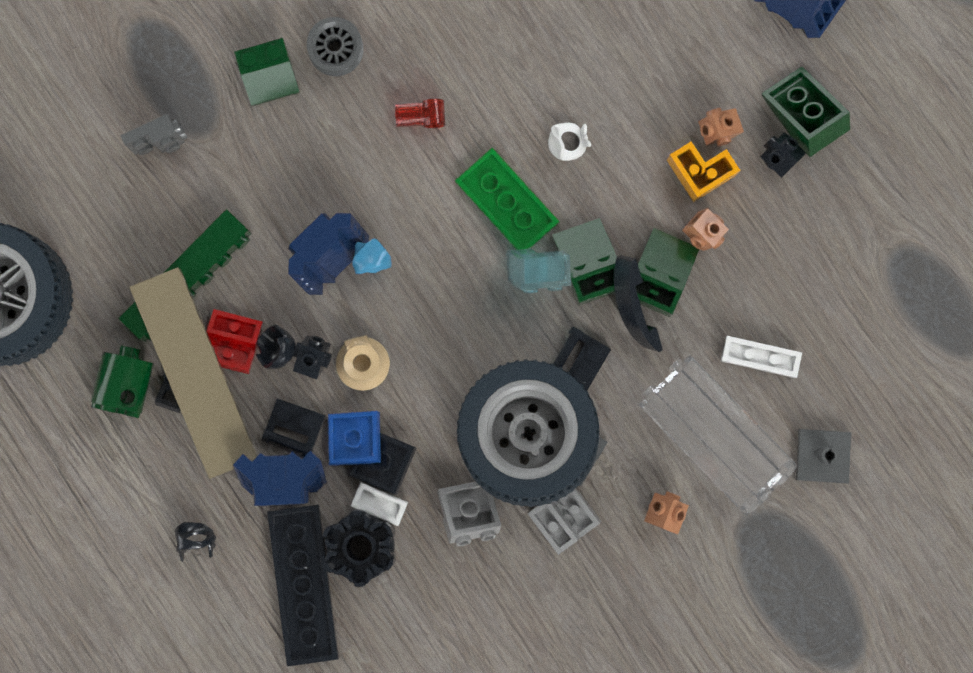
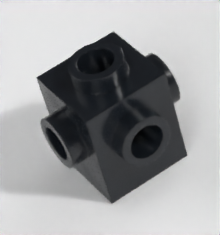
[760,132,806,178]
[293,335,332,380]

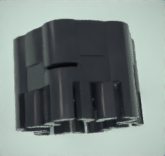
[323,509,396,587]

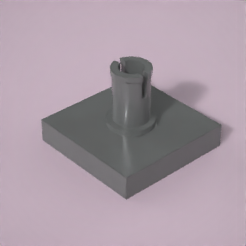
[796,429,851,484]

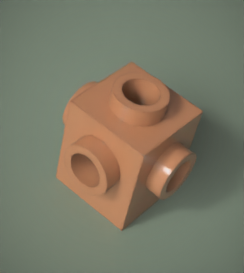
[698,108,744,147]
[682,208,729,251]
[644,491,689,534]

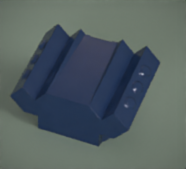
[754,0,846,38]
[288,213,369,295]
[233,451,327,506]

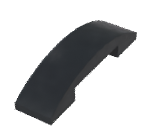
[614,255,663,352]

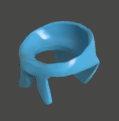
[352,238,392,274]

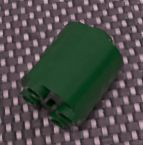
[91,345,154,418]

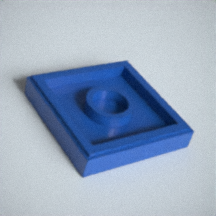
[328,411,381,466]

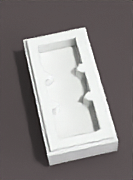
[351,482,408,526]

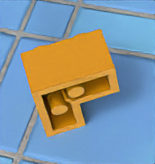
[666,141,740,202]

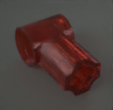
[395,99,446,128]

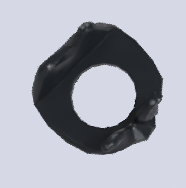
[175,522,216,562]

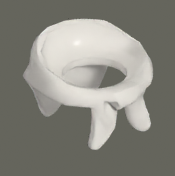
[548,122,591,161]

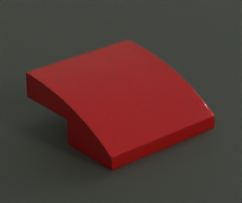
[206,309,263,374]

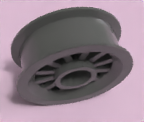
[307,17,363,76]

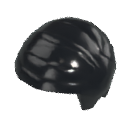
[255,324,296,369]

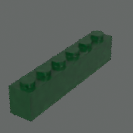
[118,209,252,342]

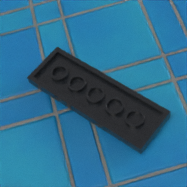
[267,504,339,667]

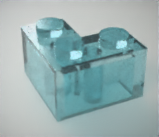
[507,249,571,293]

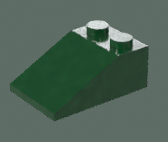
[762,66,850,157]

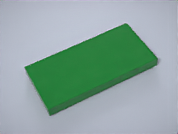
[455,148,560,256]

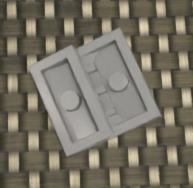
[527,488,602,555]

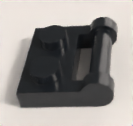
[550,326,611,391]
[261,398,326,457]

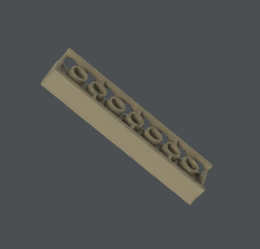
[130,267,258,479]

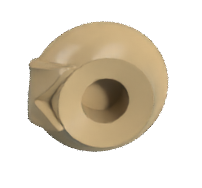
[336,335,390,391]

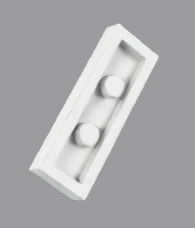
[721,336,802,378]

